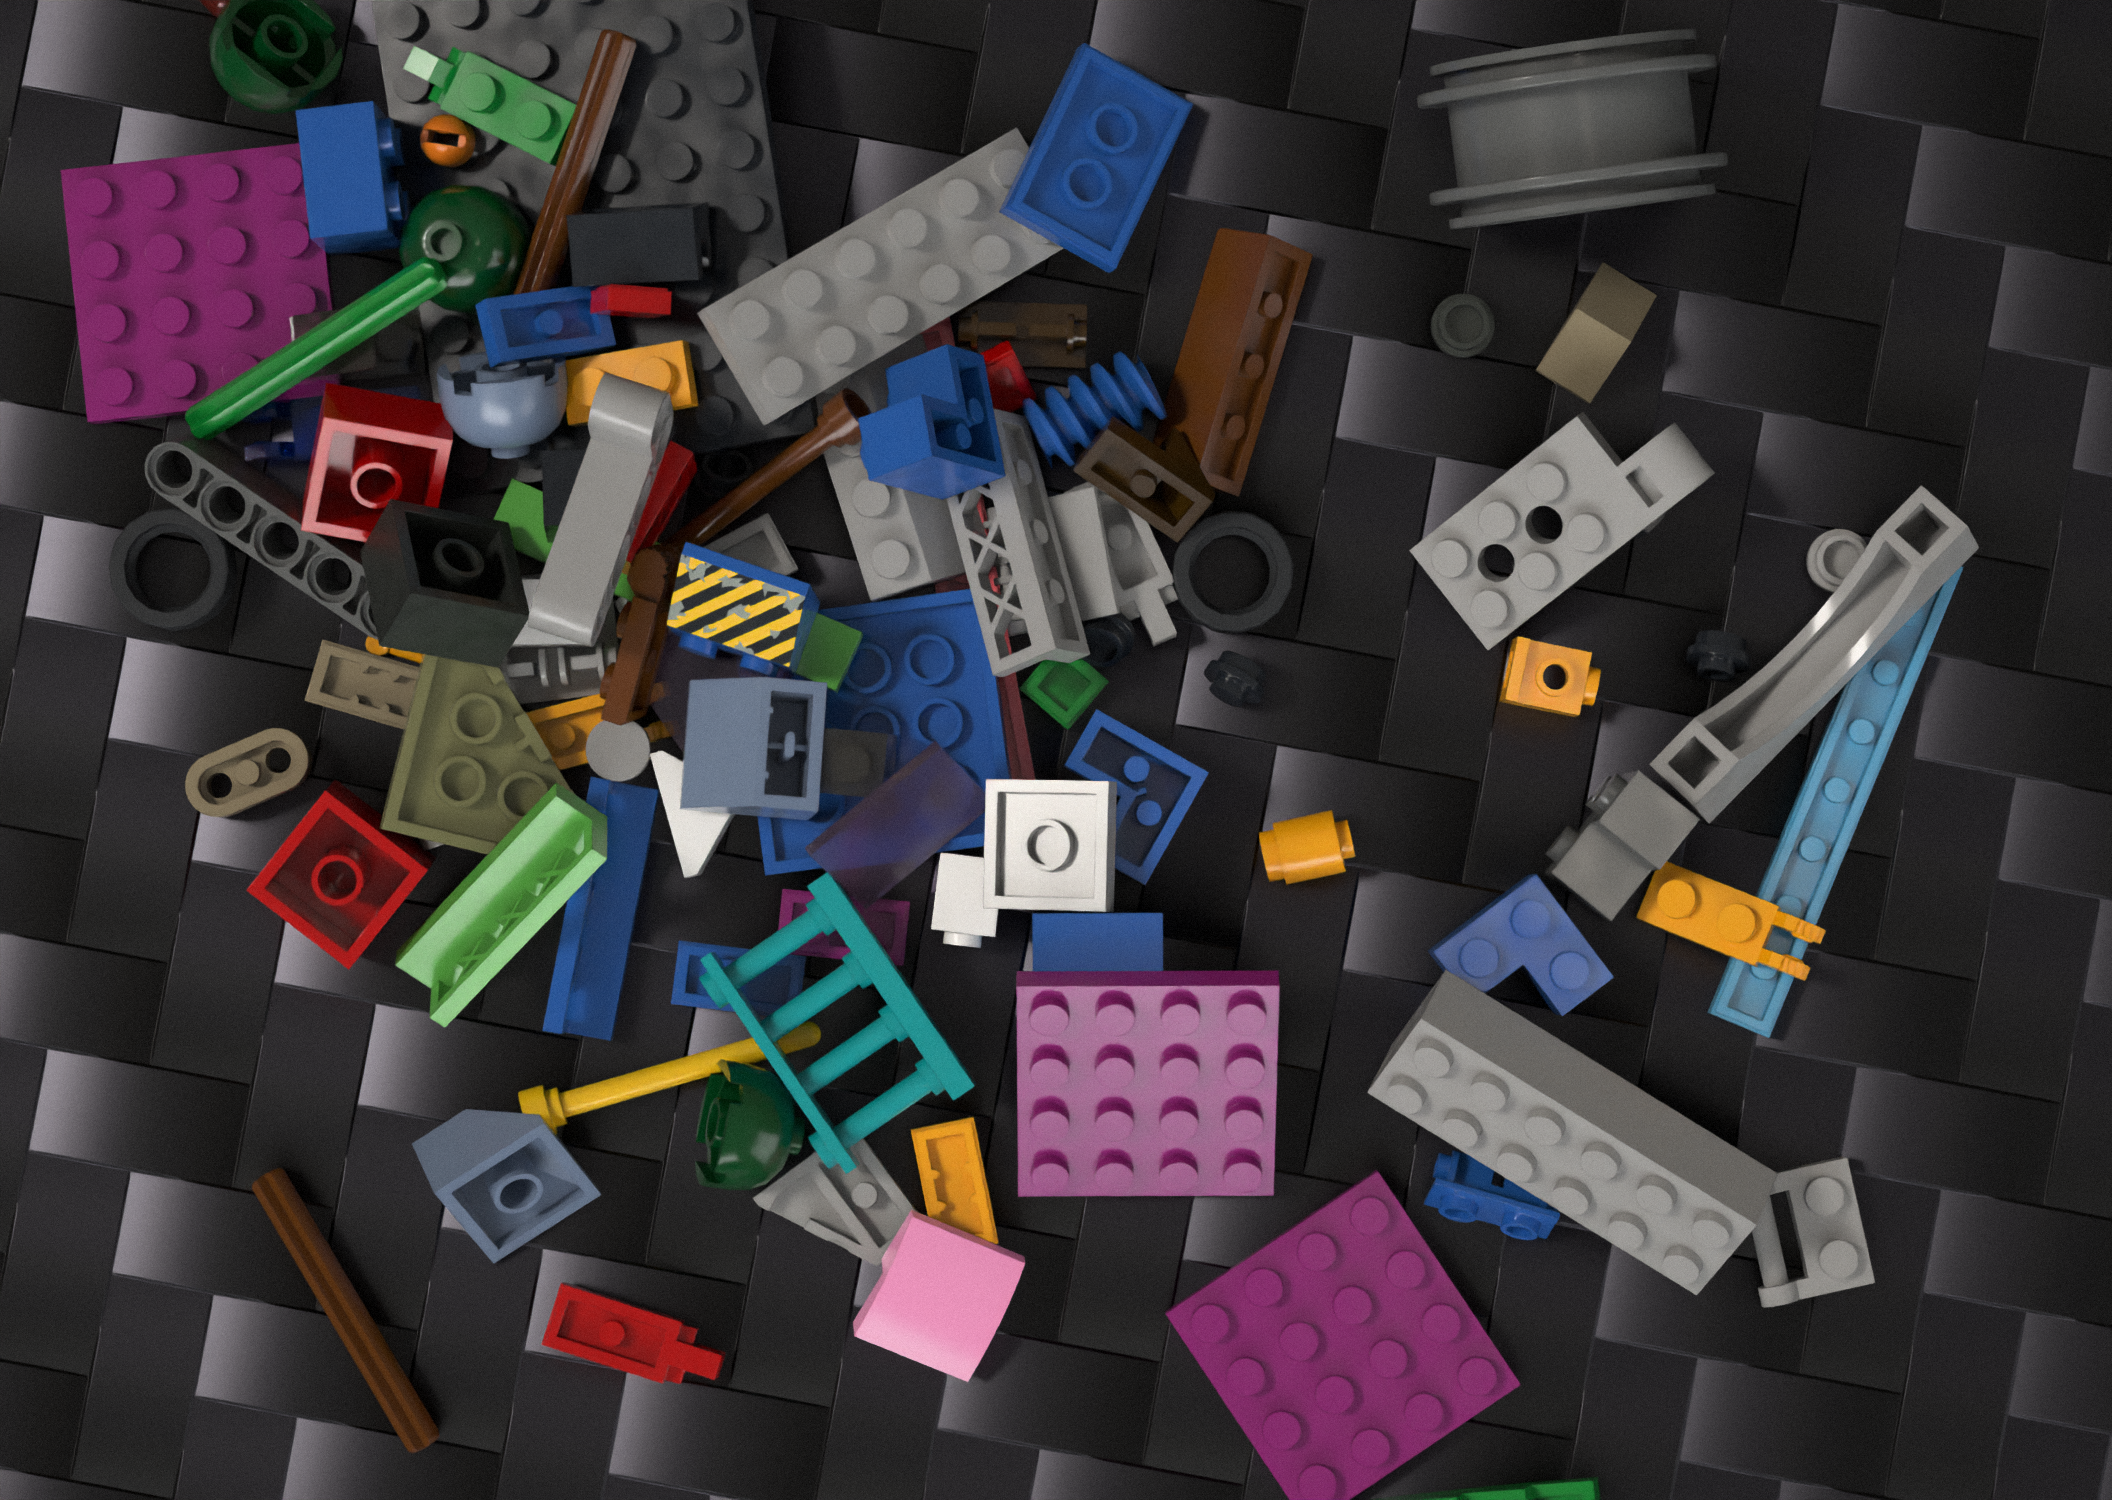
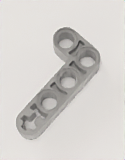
[528,373,674,647]

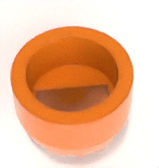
[420,114,476,168]

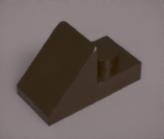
[1073,416,1215,543]

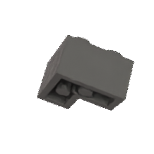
[1545,770,1700,921]

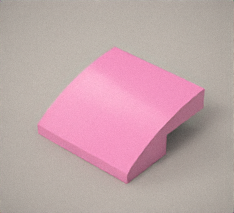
[853,1210,1025,1382]

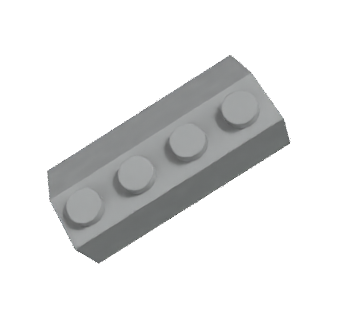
[816,334,986,602]

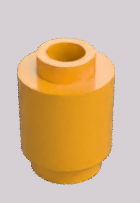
[1259,810,1356,885]

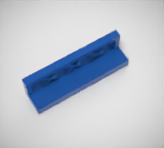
[542,777,660,1041]

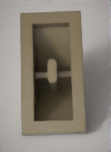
[1535,262,1657,404]

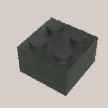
[360,499,529,668]

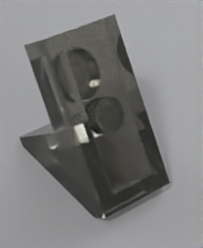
[290,309,425,381]

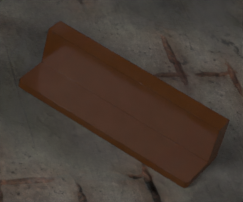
[1153,228,1313,497]

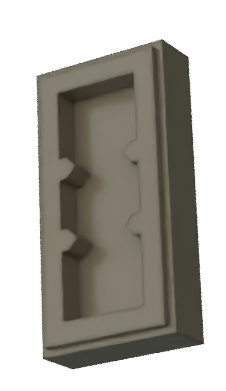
[305,640,419,729]

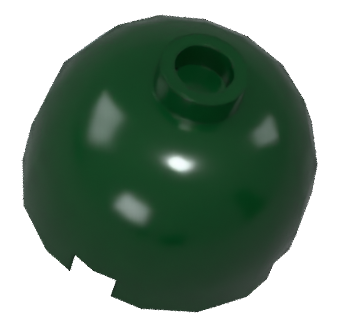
[209,0,343,114]
[399,184,531,314]
[695,1059,805,1190]

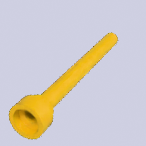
[518,1021,821,1134]

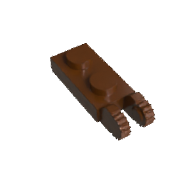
[600,542,682,726]

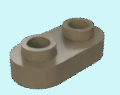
[185,728,312,817]

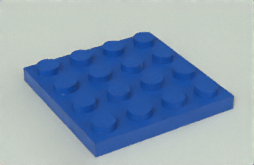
[736,589,1012,876]

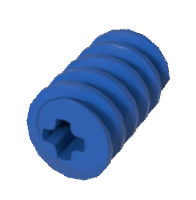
[1022,351,1167,470]

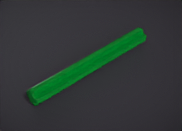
[185,257,448,440]

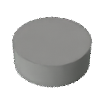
[586,720,651,782]

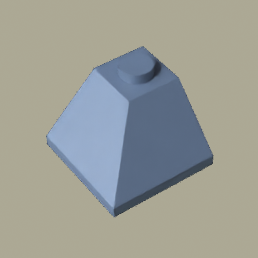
[412,1109,601,1263]

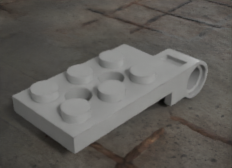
[1409,412,1715,650]

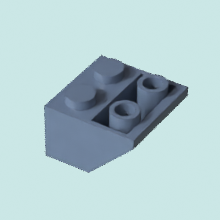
[680,677,827,820]

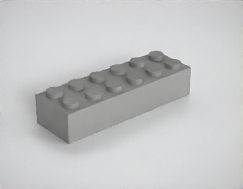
[1367,970,1778,1295]

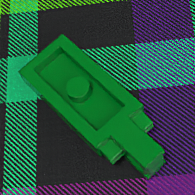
[403,46,576,166]

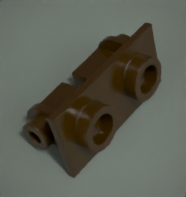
[958,301,1087,369]

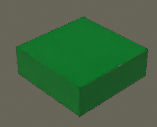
[1019,659,1109,730]

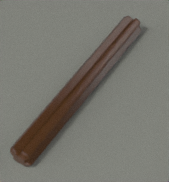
[513,29,636,295]
[252,1168,439,1453]

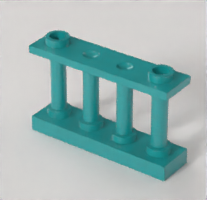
[699,872,976,1174]

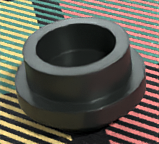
[1431,294,1495,358]

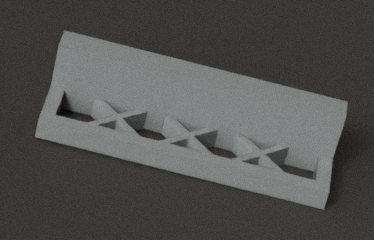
[947,408,1090,677]

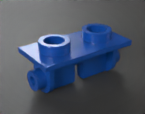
[1424,1150,1560,1240]

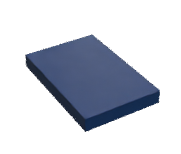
[999,43,1193,273]

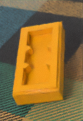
[911,1116,999,1244]

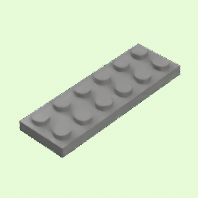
[697,128,1063,425]

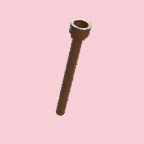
[662,388,872,552]

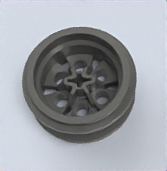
[1417,29,1728,230]

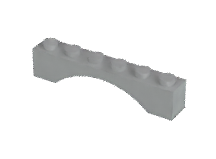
[1649,485,1979,824]

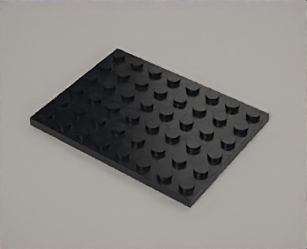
[371,0,819,499]

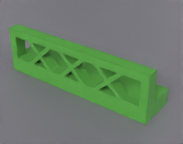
[395,782,607,1028]

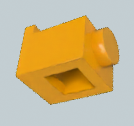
[1499,636,1601,717]

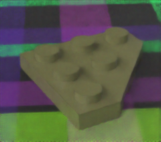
[379,654,575,854]

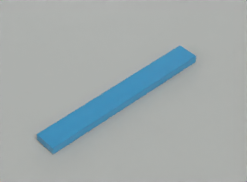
[1707,566,1964,1038]

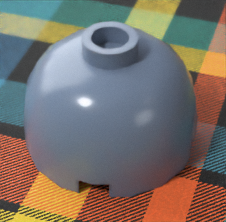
[437,352,568,459]

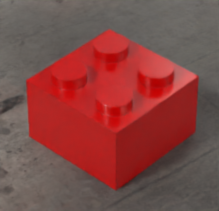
[301,383,453,542]
[246,779,436,970]

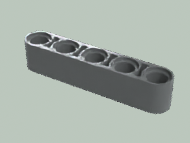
[144,432,378,640]

